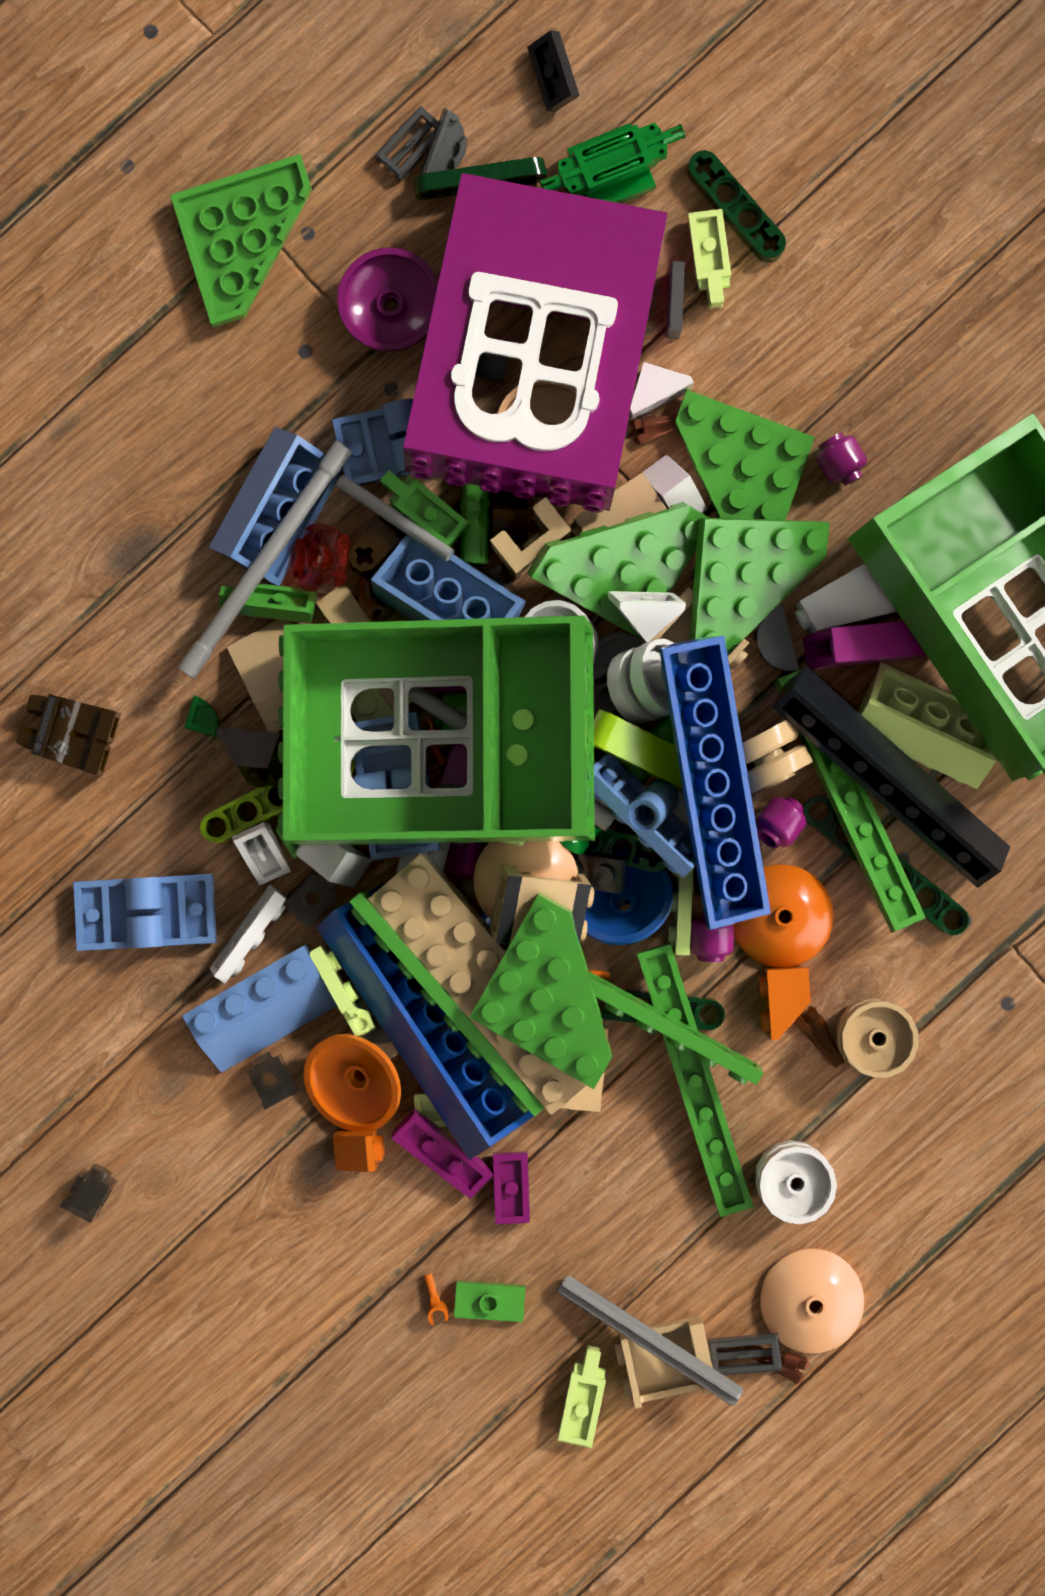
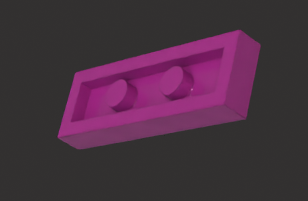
[391,1108,493,1199]

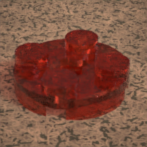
[291,523,350,594]

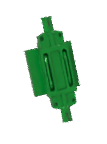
[539,122,686,204]

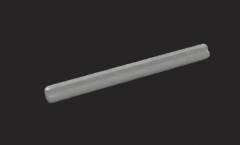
[558,1276,743,1406]

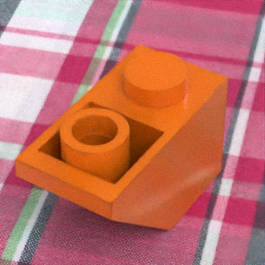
[758,966,811,1040]
[333,1129,385,1172]

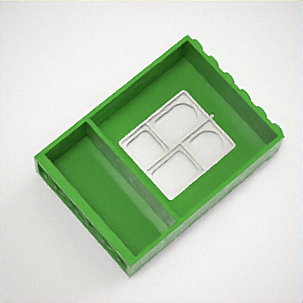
[847,414,1045,782]
[278,615,595,845]

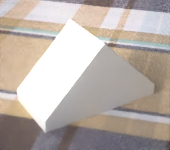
[629,362,694,422]
[643,454,708,513]
[608,591,686,642]
[232,822,291,886]
[295,844,371,888]

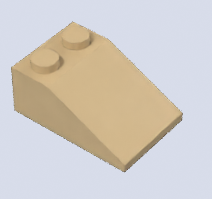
[227,619,292,735]

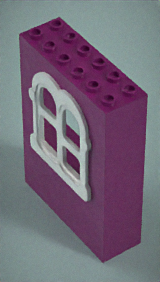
[403,173,668,513]

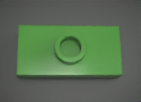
[454,1280,526,1322]

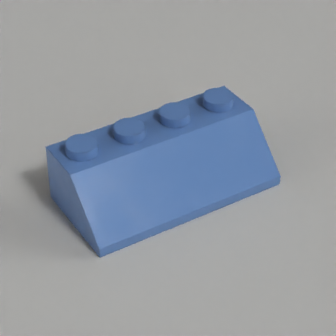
[209,427,343,586]
[371,534,525,621]
[182,944,337,1073]

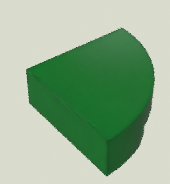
[184,695,220,738]

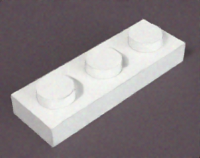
[210,884,286,983]

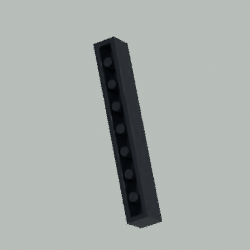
[772,666,1010,888]

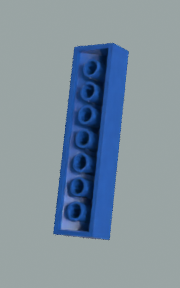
[659,636,771,930]
[316,883,534,1160]

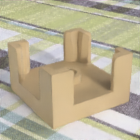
[490,497,572,580]

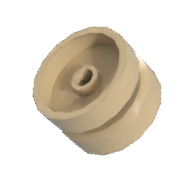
[742,720,813,793]
[835,998,919,1078]

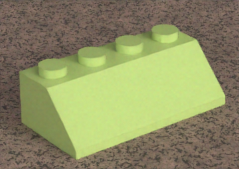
[858,662,997,789]

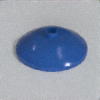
[585,849,673,945]

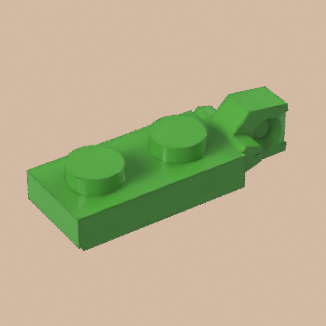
[380,470,469,547]
[219,583,317,623]

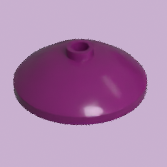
[337,248,438,352]

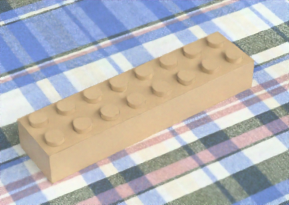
[368,852,587,1115]

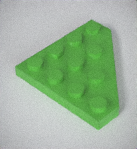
[170,154,312,328]
[674,390,815,520]
[527,502,709,638]
[689,517,830,655]
[469,893,613,1089]

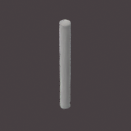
[336,475,454,561]

